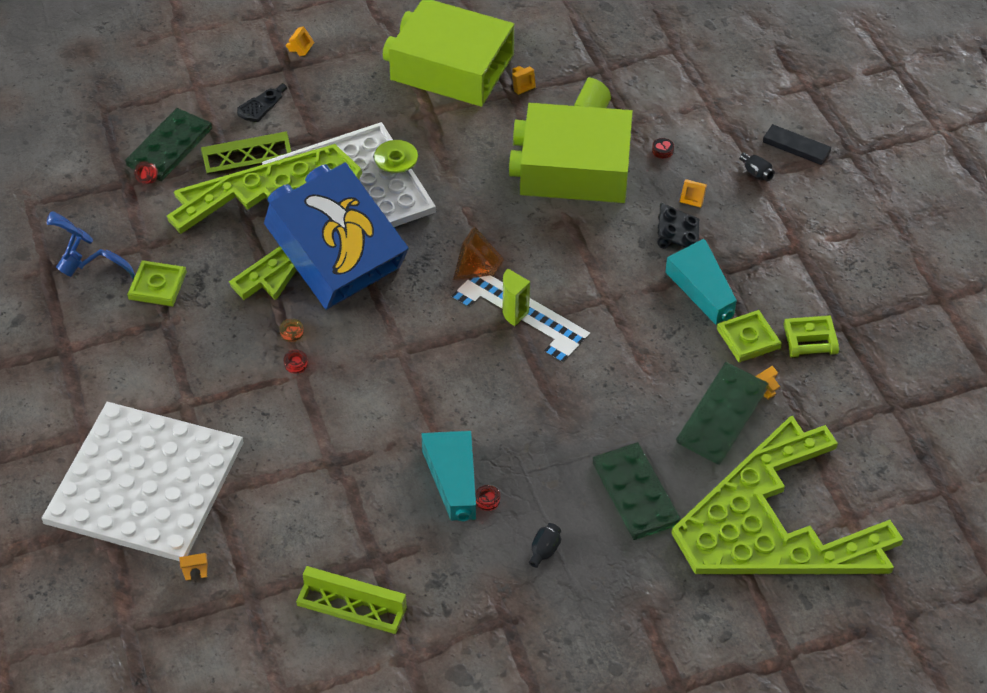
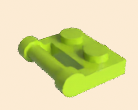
[783,316,839,357]

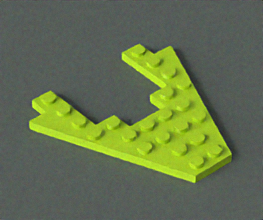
[167,144,363,300]
[672,416,904,575]

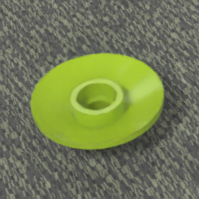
[374,140,418,173]

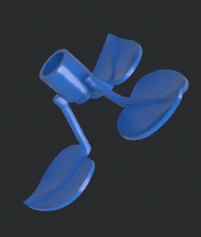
[47,211,135,280]

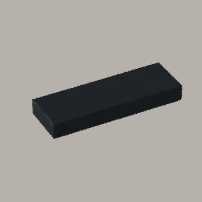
[763,124,831,165]

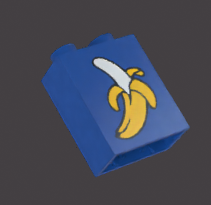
[264,162,409,310]

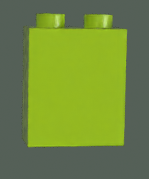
[383,0,514,107]
[509,103,633,203]

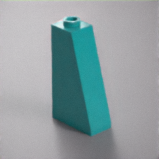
[665,239,737,325]
[421,431,476,521]

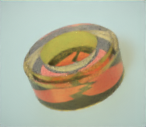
[280,319,304,342]

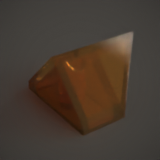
[453,227,504,280]

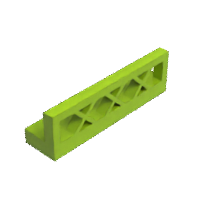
[201,131,291,174]
[296,566,407,634]

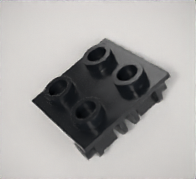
[657,203,700,249]

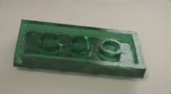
[125,108,212,182]
[676,362,768,465]
[592,442,681,540]

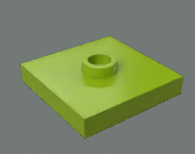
[127,260,187,306]
[717,310,782,363]

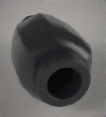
[739,152,775,182]
[529,523,562,568]

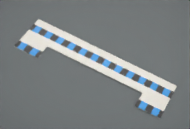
[451,269,590,362]

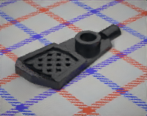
[237,83,287,122]

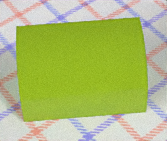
[574,77,611,108]
[502,269,530,326]

